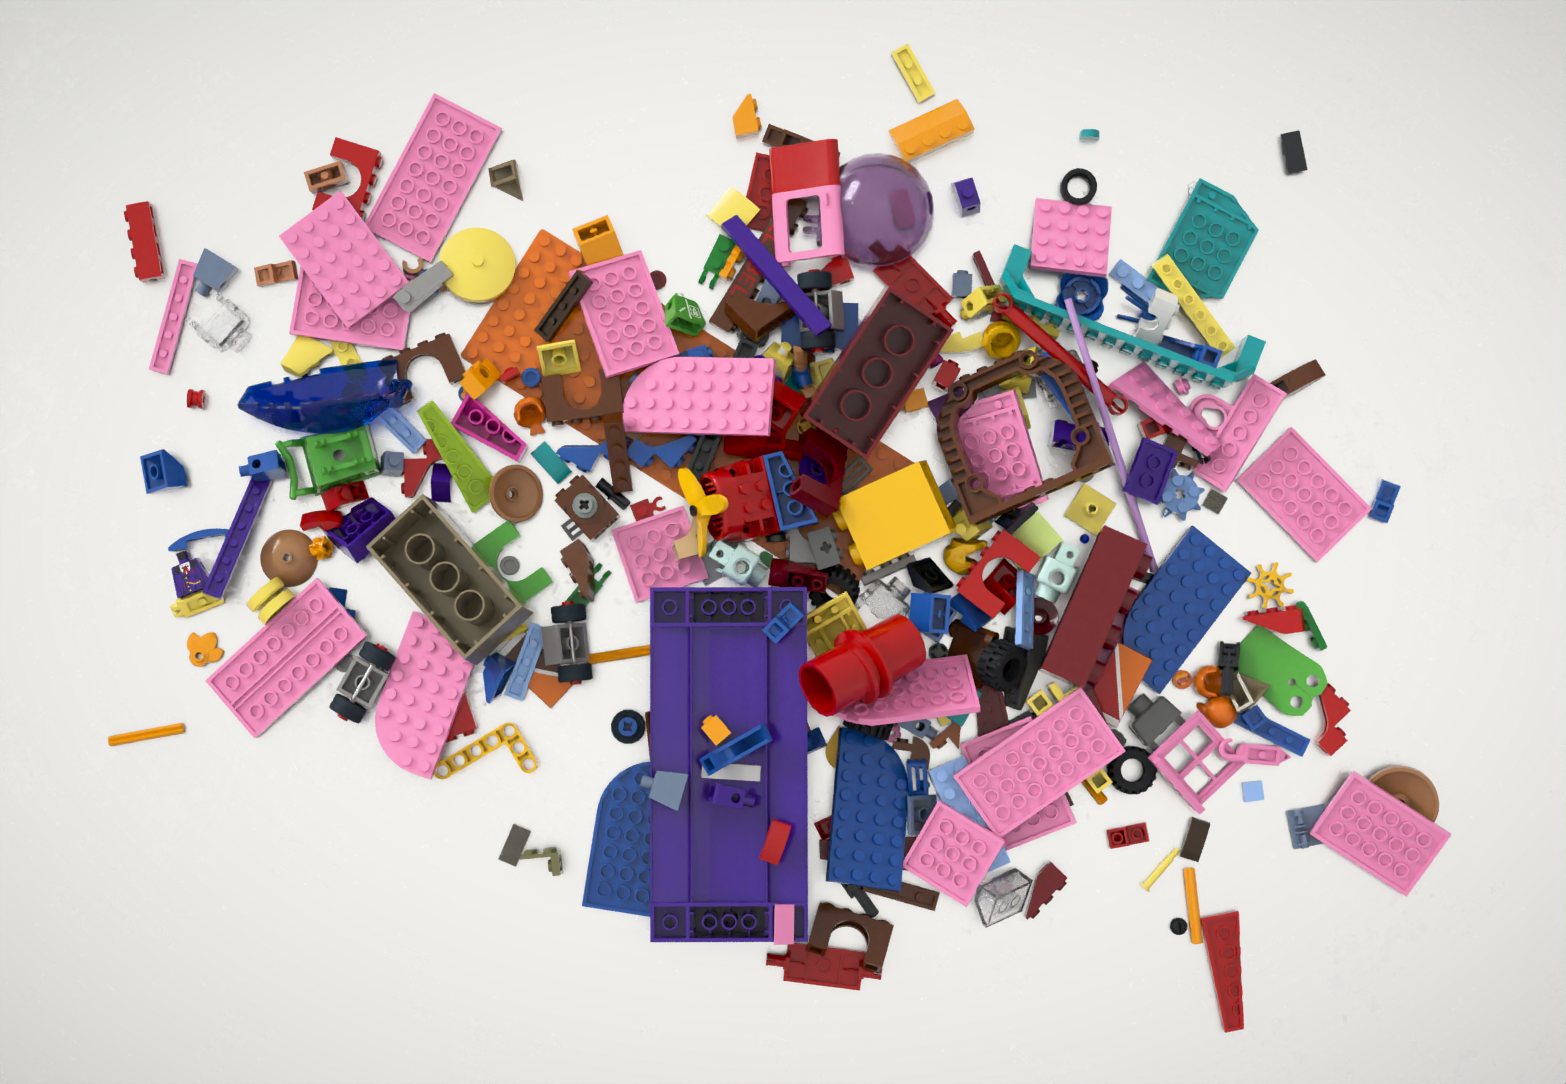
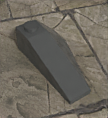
[1003,626,1049,710]

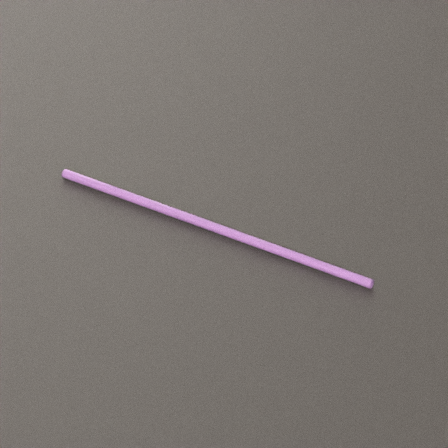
[1064,298,1158,572]

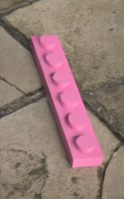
[149,259,197,375]

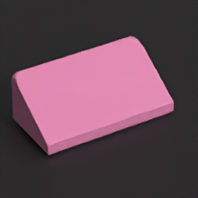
[774,904,794,945]

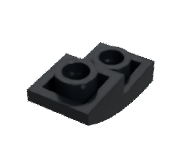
[1280,130,1307,174]

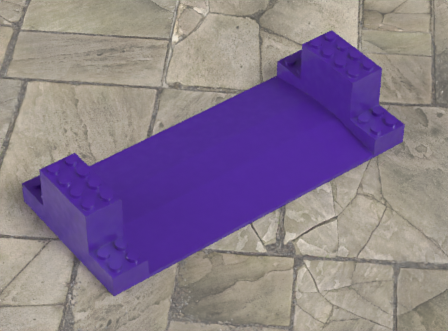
[650,587,808,942]

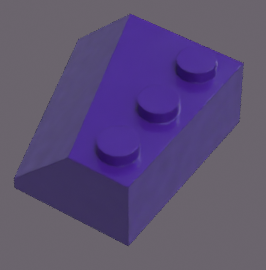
[1047,419,1109,451]
[319,497,396,563]

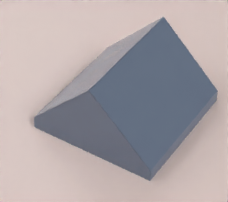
[907,795,937,835]

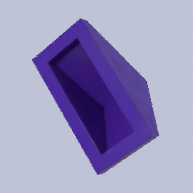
[431,463,452,502]

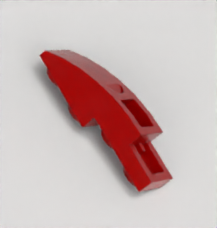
[723,432,802,461]

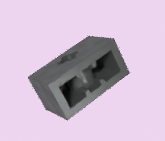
[807,526,843,571]

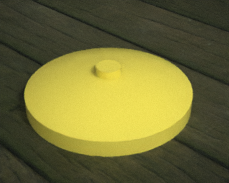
[439,228,516,303]

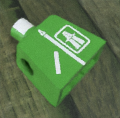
[664,292,706,337]

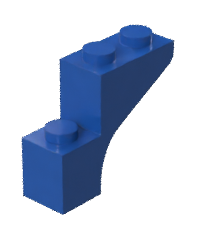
[1159,335,1223,368]
[627,435,697,470]
[556,437,630,472]
[699,723,773,776]

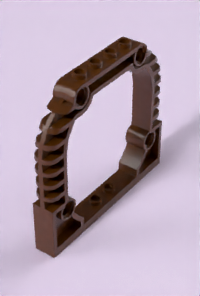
[937,350,1116,527]

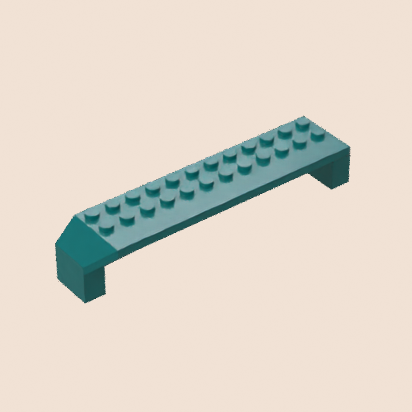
[999,244,1266,390]

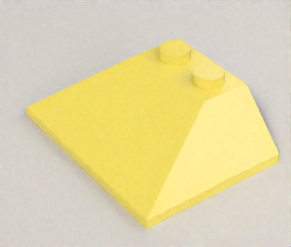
[807,591,867,657]

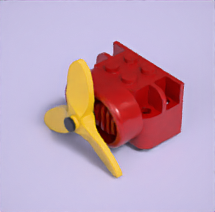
[678,456,780,558]

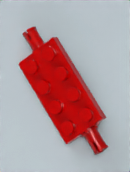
[869,240,957,327]
[766,942,882,991]

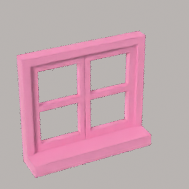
[1148,710,1245,814]

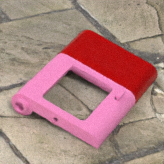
[769,139,845,268]

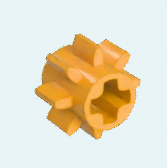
[309,536,334,560]

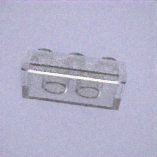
[974,868,1033,928]

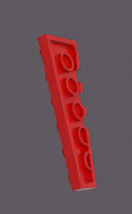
[1200,910,1244,1033]

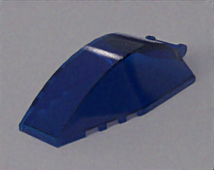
[237,358,413,434]

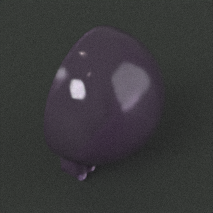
[802,153,935,267]

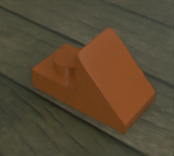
[928,722,961,749]

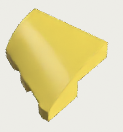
[280,336,334,377]

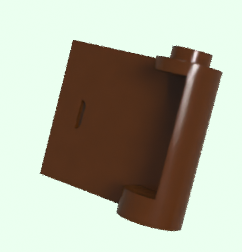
[947,619,999,689]

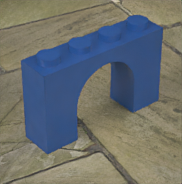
[781,303,858,354]

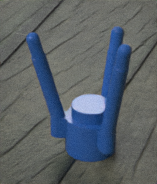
[1117,285,1156,323]

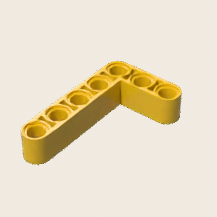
[434,722,538,779]

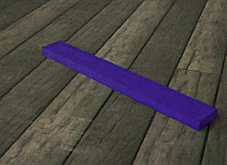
[721,215,832,337]
[202,477,272,600]

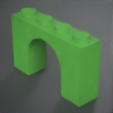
[473,521,554,603]

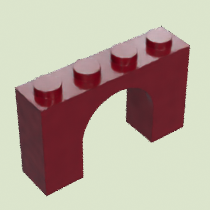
[790,427,848,517]

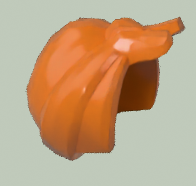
[513,397,546,436]
[1194,665,1222,698]
[1197,695,1237,728]

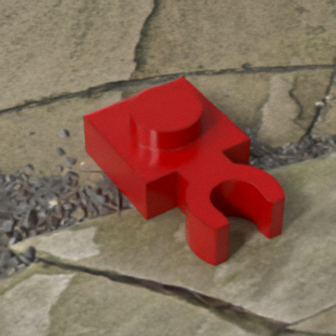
[630,496,666,521]

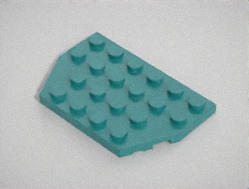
[1147,178,1259,299]

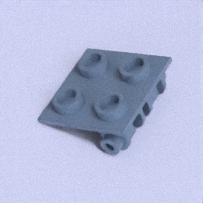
[1287,804,1325,849]

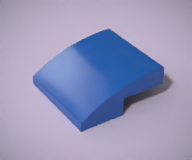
[950,593,993,632]

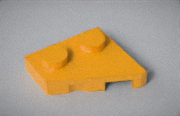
[719,245,745,283]

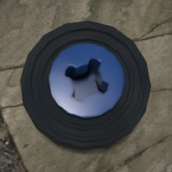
[611,710,645,744]

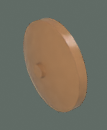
[1369,765,1439,822]

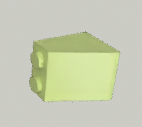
[1012,511,1063,571]

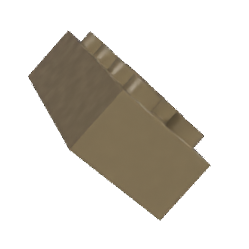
[366,494,534,665]

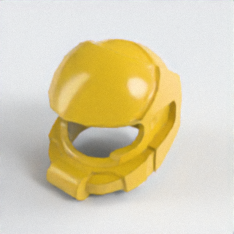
[981,321,1021,359]
[943,537,988,575]

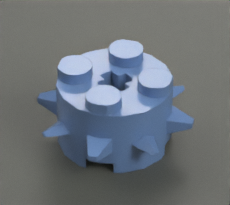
[1160,469,1205,521]

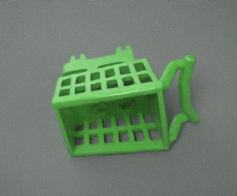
[275,423,380,500]

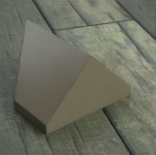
[488,160,523,201]
[1229,672,1270,713]

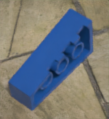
[763,451,820,533]

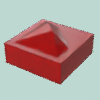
[500,367,520,384]

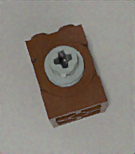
[554,475,621,542]

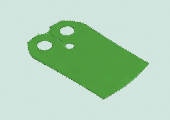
[1234,625,1328,716]

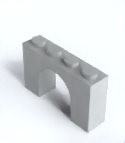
[786,529,836,564]

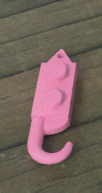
[1219,738,1291,766]

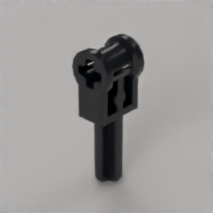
[1219,641,1240,696]
[840,883,879,918]

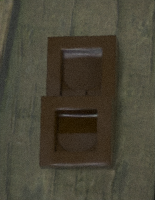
[1180,817,1210,862]

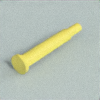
[1140,848,1180,892]

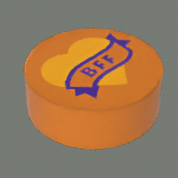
[1172,670,1192,689]

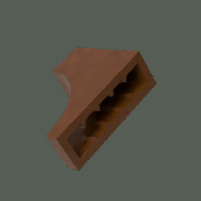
[725,292,796,342]

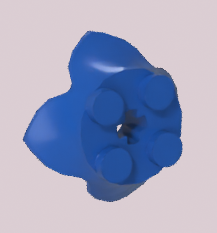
[1056,273,1108,321]

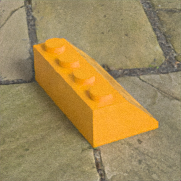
[889,99,975,165]

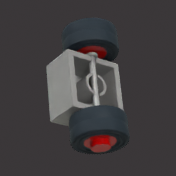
[797,269,845,353]
[541,601,593,685]
[329,641,396,724]

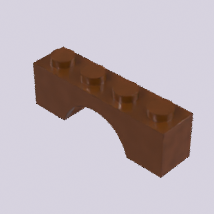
[603,412,633,493]

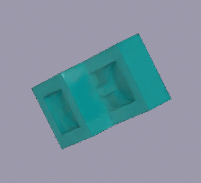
[530,441,572,484]

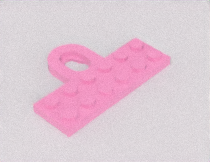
[1189,374,1287,492]

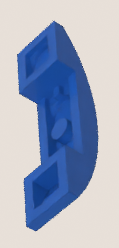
[168,528,248,552]

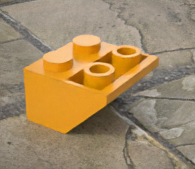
[572,215,623,266]

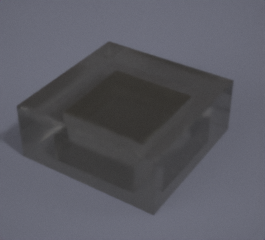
[1201,489,1228,515]

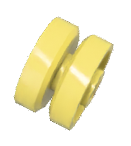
[246,577,296,625]

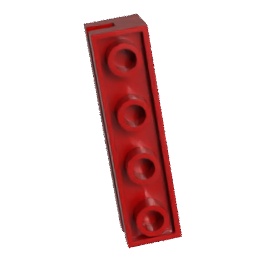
[124,201,165,282]

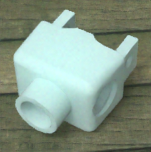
[706,540,768,587]
[1034,542,1081,603]

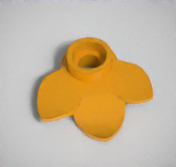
[187,632,224,667]

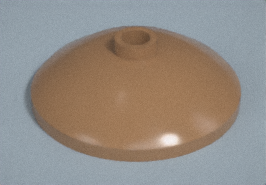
[489,465,543,522]
[260,529,318,587]

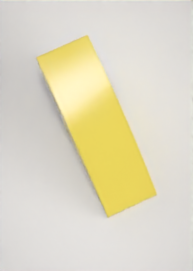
[939,331,984,354]

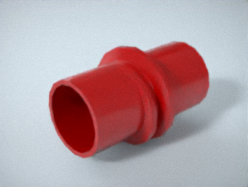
[799,614,926,717]

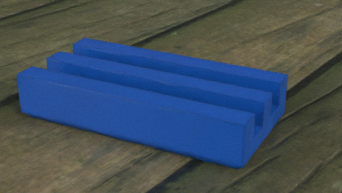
[906,759,929,796]

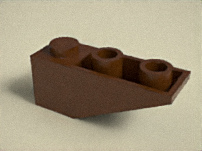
[560,539,594,602]

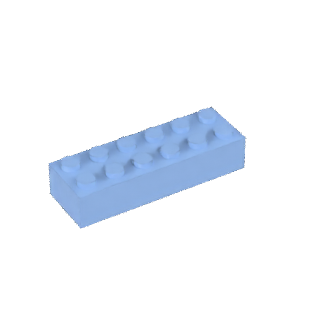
[927,756,1011,873]

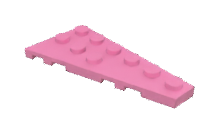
[1108,361,1221,456]

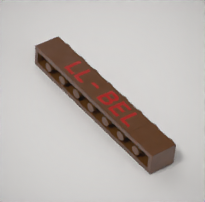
[709,198,809,335]

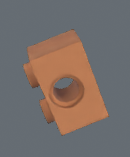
[304,161,349,194]

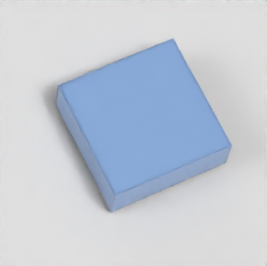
[1242,781,1264,802]

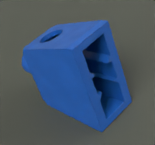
[239,450,287,482]

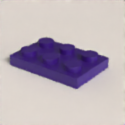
[1122,437,1178,505]

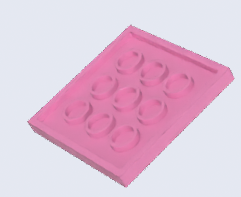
[1029,198,1112,278]
[611,505,709,603]
[903,800,1006,907]

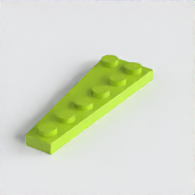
[417,399,493,513]

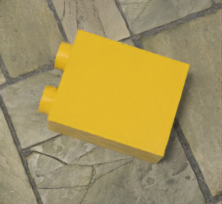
[833,460,956,570]

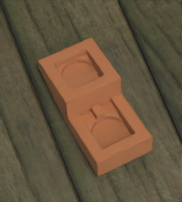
[254,260,298,287]

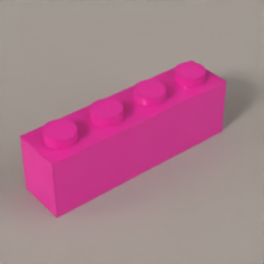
[451,393,528,463]

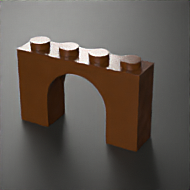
[378,332,466,407]
[542,369,624,427]
[805,902,894,974]

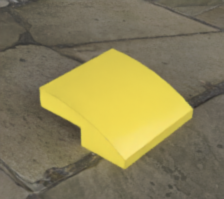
[706,186,760,228]

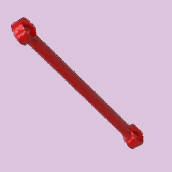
[992,293,1128,416]

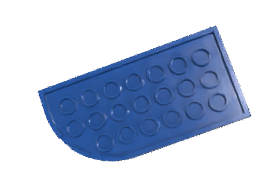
[1122,526,1251,694]
[826,727,909,892]
[582,762,650,917]

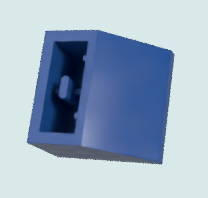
[909,593,951,634]

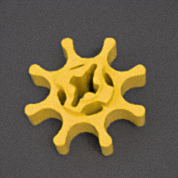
[1246,562,1294,609]

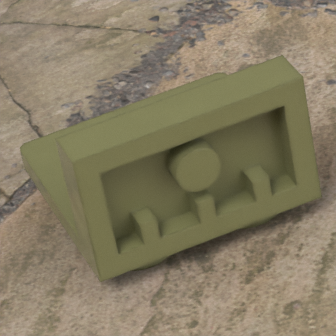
[519,847,563,876]

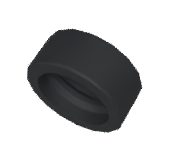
[1060,168,1097,205]

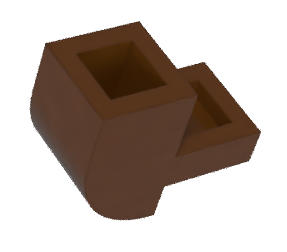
[1162,432,1199,471]
[892,736,930,770]

